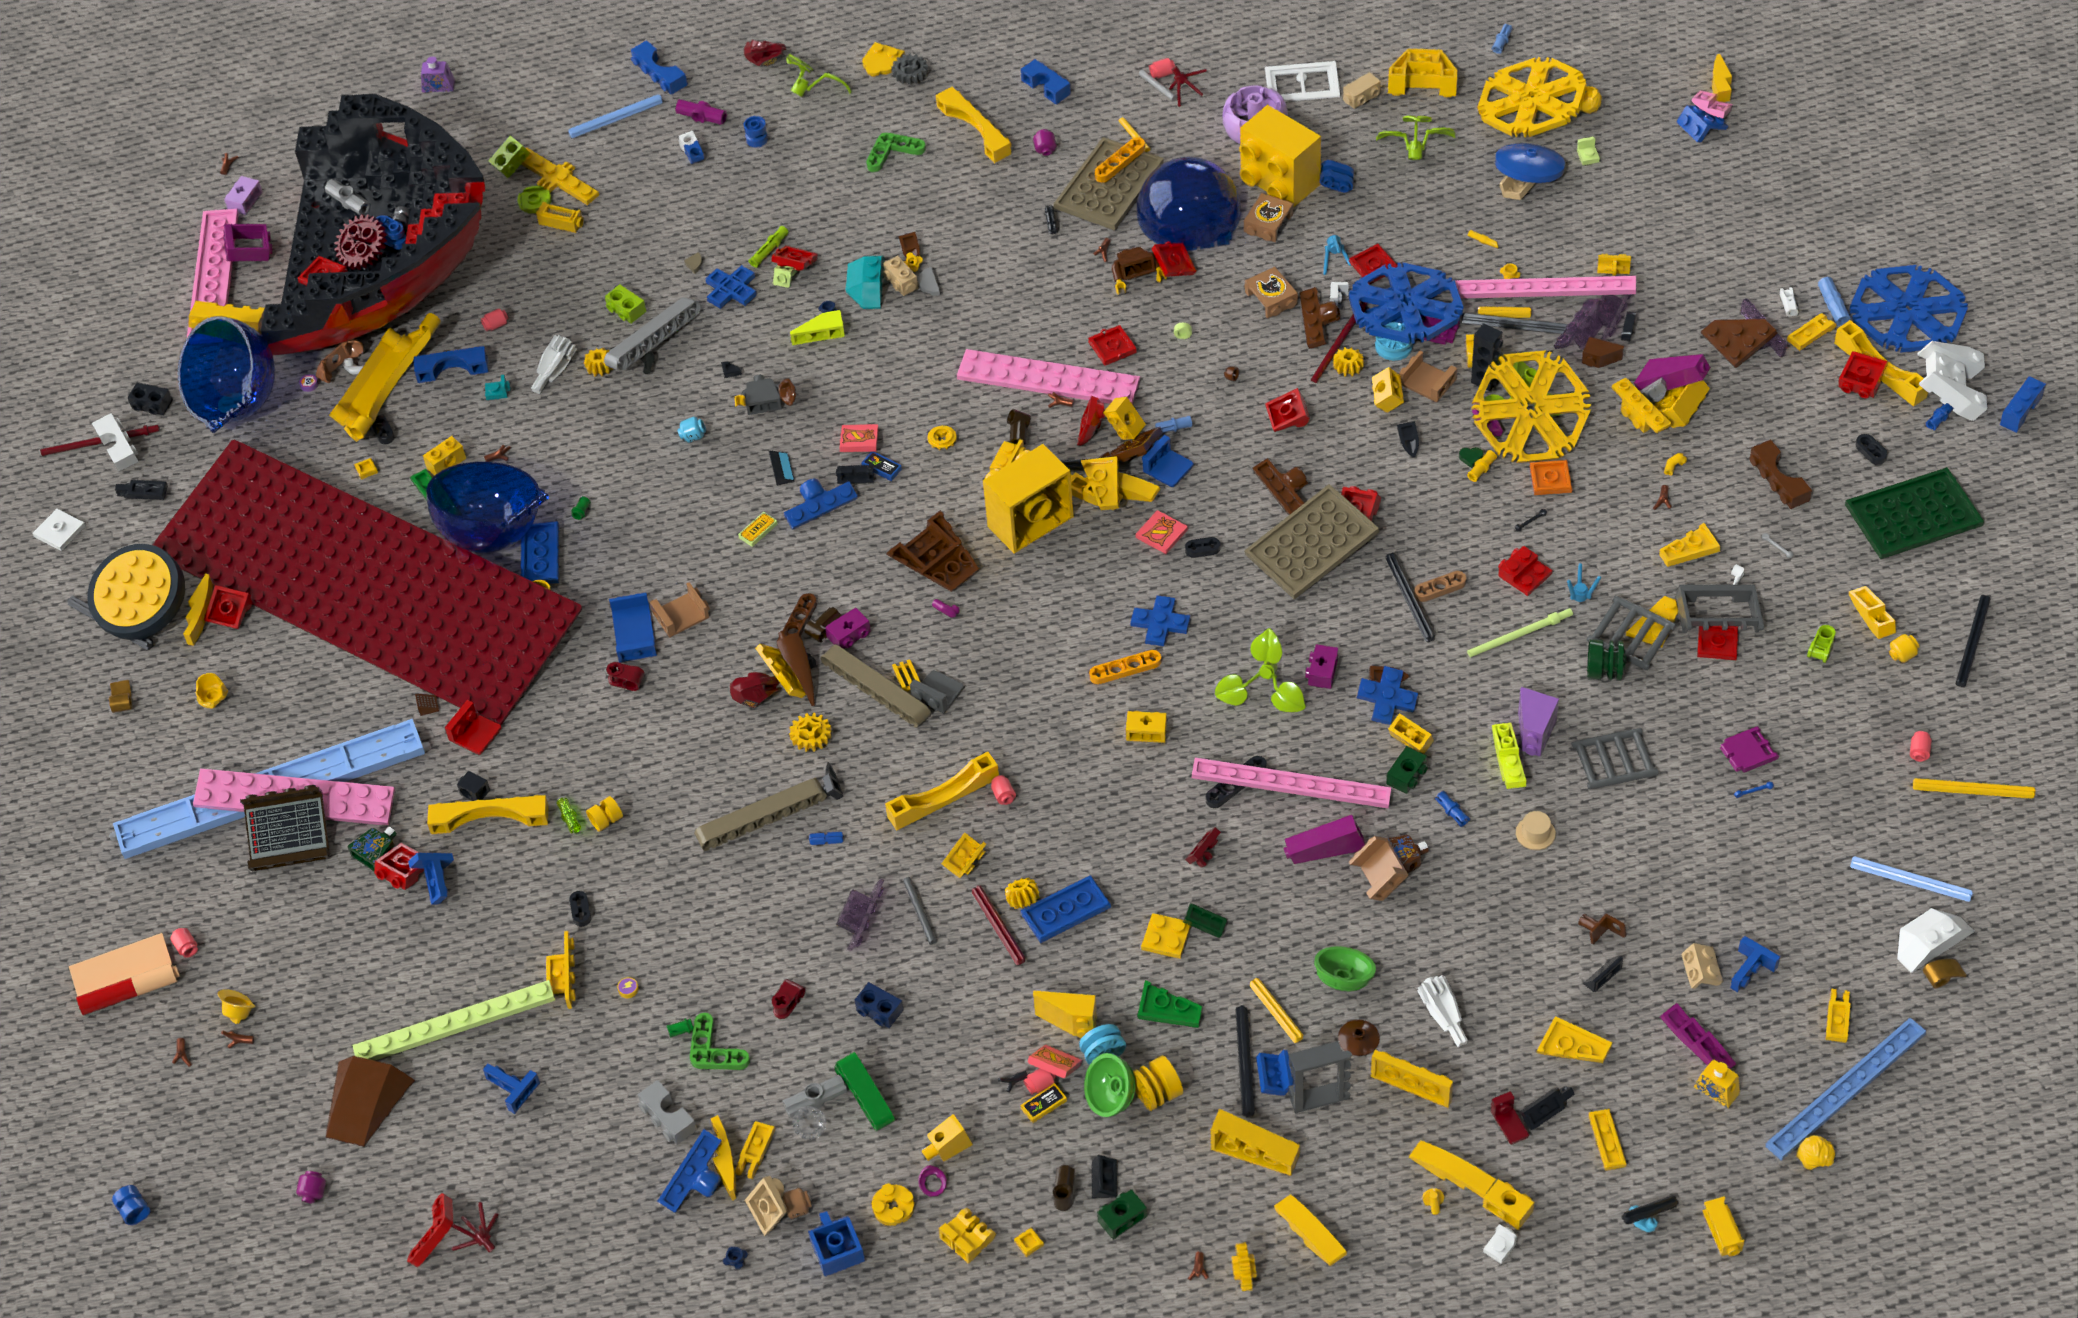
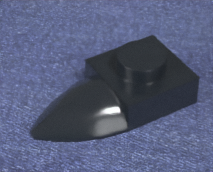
[1397,421,1419,457]
[822,762,844,800]

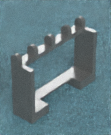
[1675,585,1764,633]
[1289,1041,1352,1113]

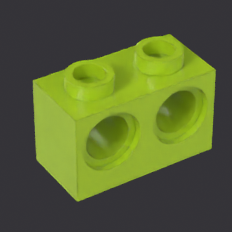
[488,136,530,178]
[605,284,646,324]

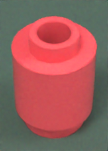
[1149,58,1175,79]
[481,308,508,331]
[1910,731,1932,762]
[991,775,1016,805]
[170,928,198,958]
[1023,1068,1056,1094]

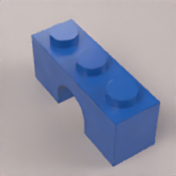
[1020,59,1071,105]
[2000,376,2046,433]

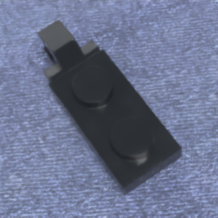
[115,480,168,500]
[1520,1086,1575,1130]

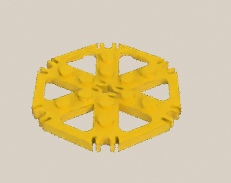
[1477,57,1587,137]
[1471,350,1591,463]

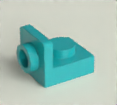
[485,374,511,400]

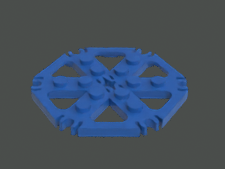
[1349,262,1463,344]
[1849,265,1968,353]

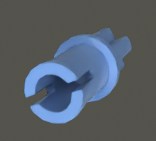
[1492,24,1512,54]
[1155,416,1192,433]

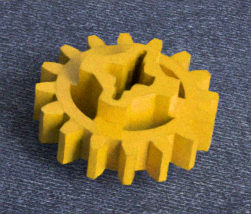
[789,713,832,752]
[1231,1243,1257,1291]

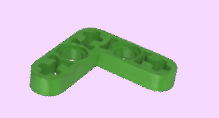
[866,133,926,172]
[690,1013,750,1070]

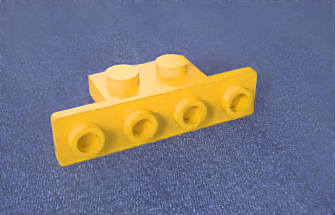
[1612,378,1671,433]
[546,931,576,1009]

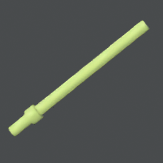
[1467,608,1573,658]

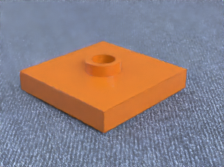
[1529,460,1572,495]

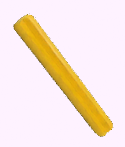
[1250,978,1303,1043]

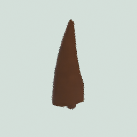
[776,630,815,706]

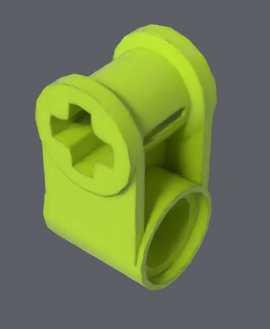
[1807,625,1836,663]

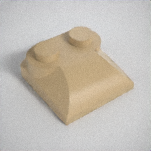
[745,1176,787,1236]

